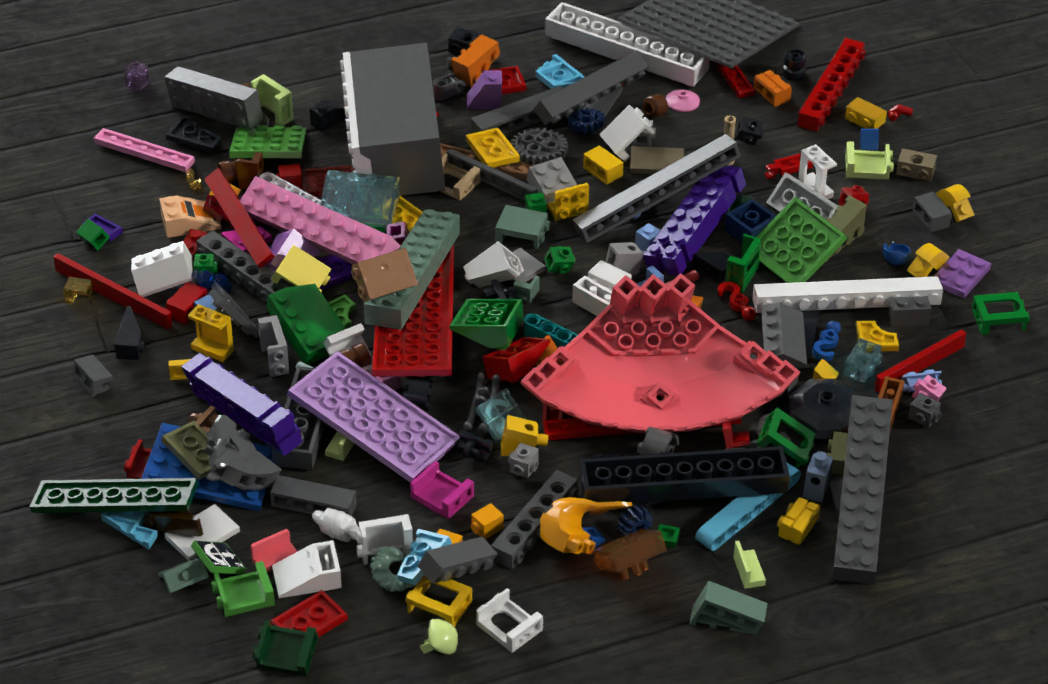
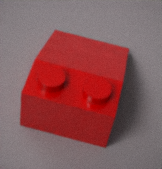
[482,337,550,383]

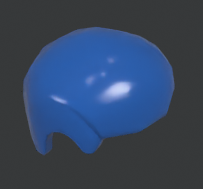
[883,242,911,266]

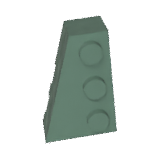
[689,581,767,635]

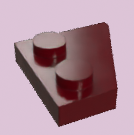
[203,195,235,230]

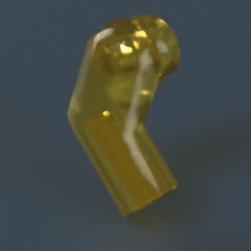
[185,169,201,190]

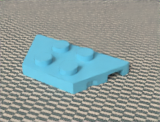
[536,54,585,89]

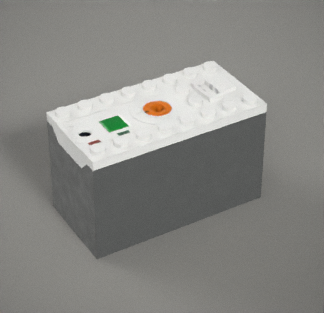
[340,43,445,201]

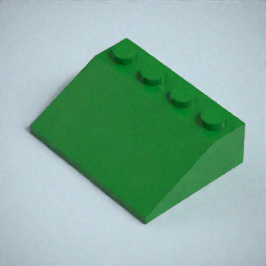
[266,284,346,365]
[450,299,524,350]

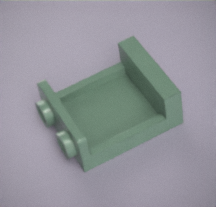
[495,205,550,249]

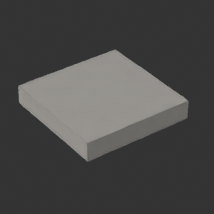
[509,248,545,284]

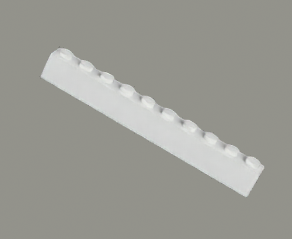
[752,276,943,313]

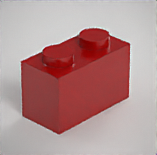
[166,282,207,324]

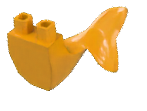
[540,497,632,554]

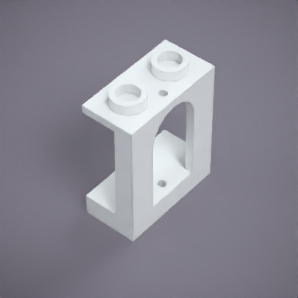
[798,144,837,199]
[476,588,543,653]

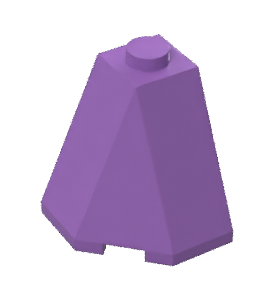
[467,70,502,110]
[265,229,321,272]

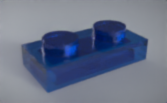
[192,269,232,292]

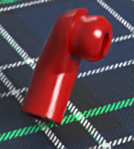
[888,105,913,121]

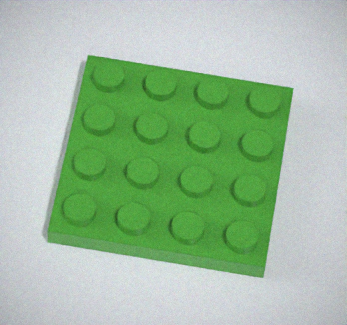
[229,125,306,158]
[756,197,848,283]

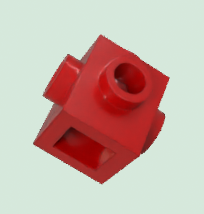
[838,185,869,208]

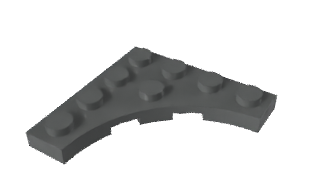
[208,282,259,338]

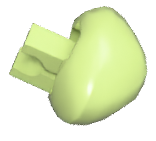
[420,619,458,655]

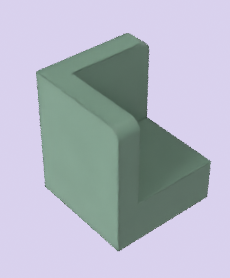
[513,276,540,303]

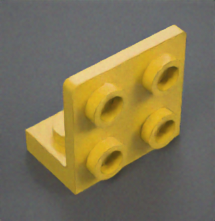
[547,183,589,221]

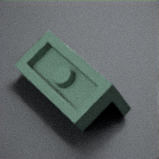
[158,558,209,593]

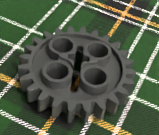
[511,128,568,166]

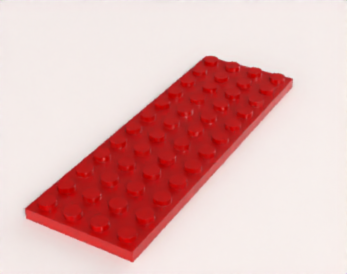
[372,246,454,377]

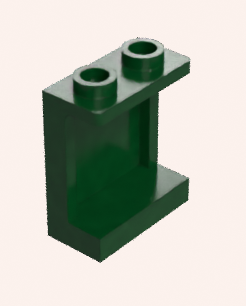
[252,620,318,676]

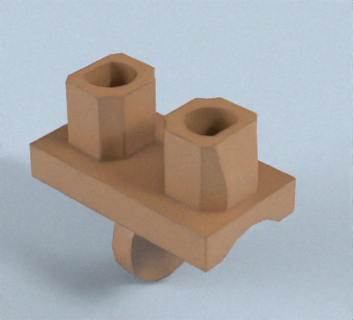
[188,406,218,433]

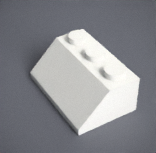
[131,241,193,297]

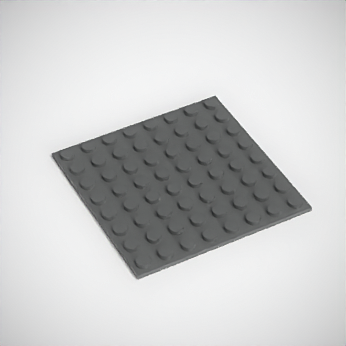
[618,0,799,68]

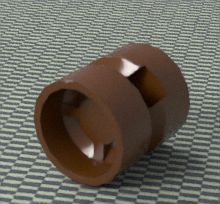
[218,158,245,183]
[338,342,372,368]

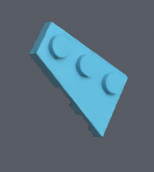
[397,529,452,585]

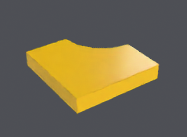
[855,321,899,352]

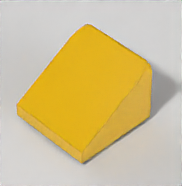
[813,359,839,379]

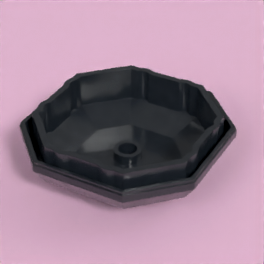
[783,379,861,442]

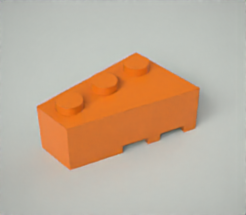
[451,34,500,88]

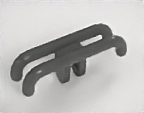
[463,372,500,435]

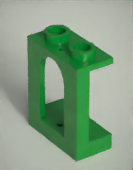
[726,234,761,293]
[971,292,1030,335]
[757,408,815,469]

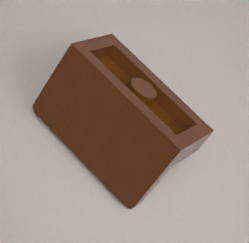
[237,152,264,190]

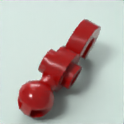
[717,281,757,321]

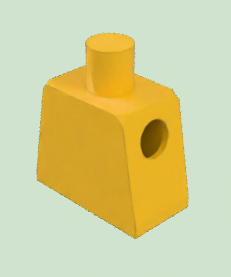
[501,415,548,456]

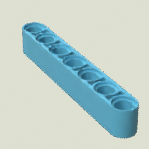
[695,462,801,551]

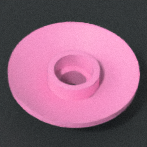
[666,90,700,112]

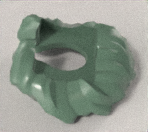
[370,546,415,592]

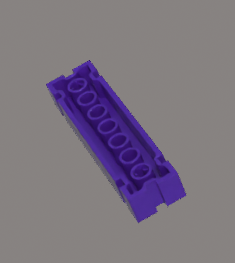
[643,166,746,276]
[181,353,303,456]

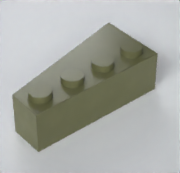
[824,195,867,263]

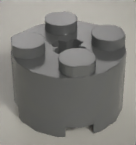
[637,426,679,455]

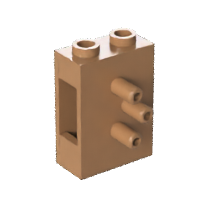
[351,248,418,302]

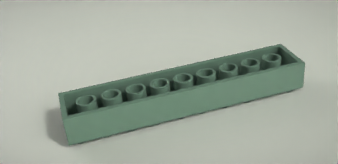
[364,209,460,330]

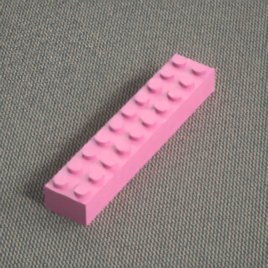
[240,176,401,264]

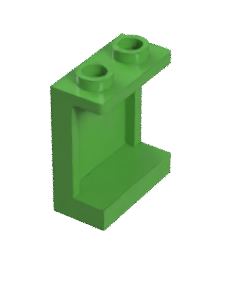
[211,561,275,617]

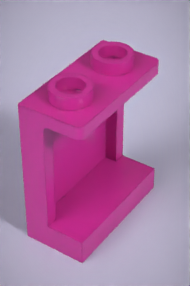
[410,461,474,519]

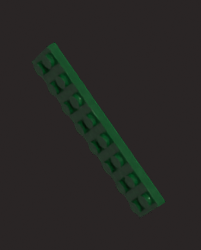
[30,478,198,513]

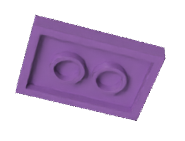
[934,249,991,299]

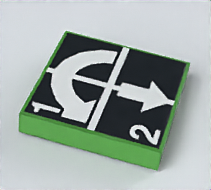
[191,540,246,574]

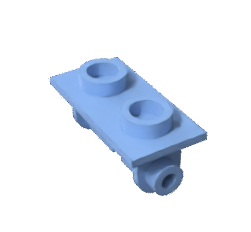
[901,370,942,393]

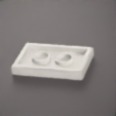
[165,504,240,561]

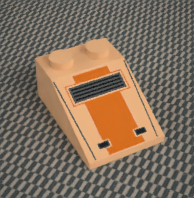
[159,196,221,238]

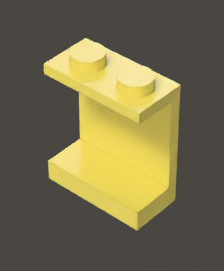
[271,245,331,292]

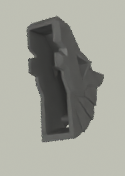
[204,415,282,490]

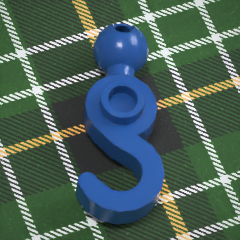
[812,320,841,362]

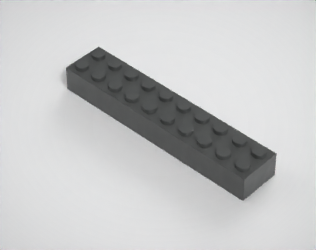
[832,395,893,585]

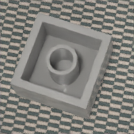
[526,157,577,203]

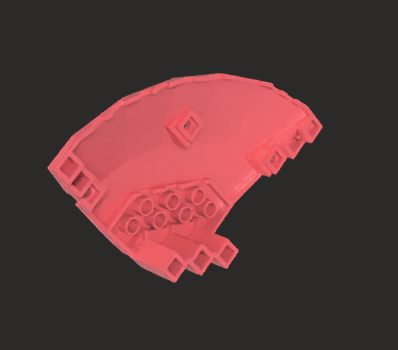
[521,273,800,433]

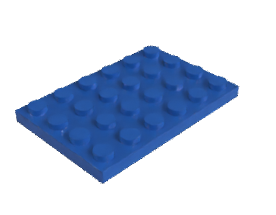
[141,423,273,512]

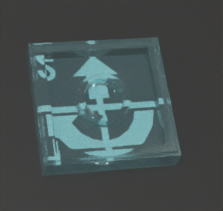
[475,388,525,442]

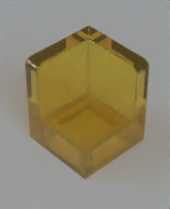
[63,277,93,304]

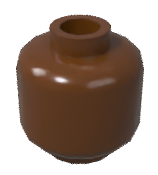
[643,94,668,118]

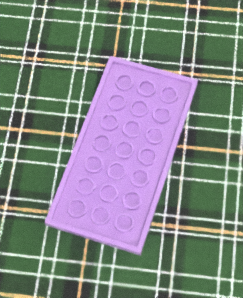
[287,351,460,483]

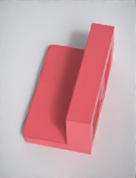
[251,529,297,572]

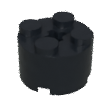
[403,376,434,411]

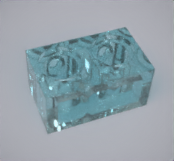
[844,338,883,383]

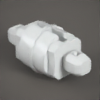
[312,508,359,542]

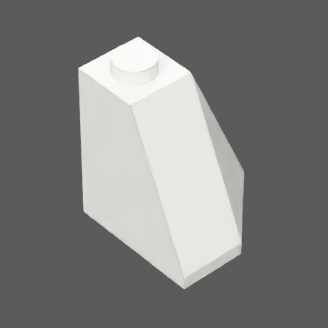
[463,242,524,288]

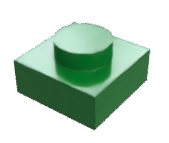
[655,524,680,548]

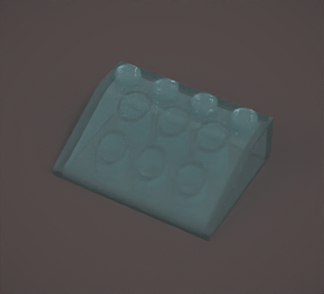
[321,170,400,228]

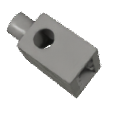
[605,242,645,276]

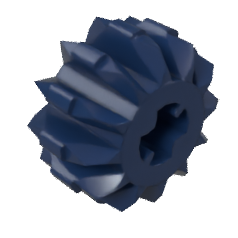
[617,505,653,539]

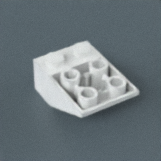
[272,541,341,598]

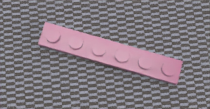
[94,128,195,172]

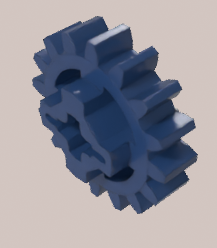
[567,108,605,133]

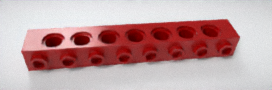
[797,38,866,132]

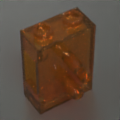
[593,529,667,580]

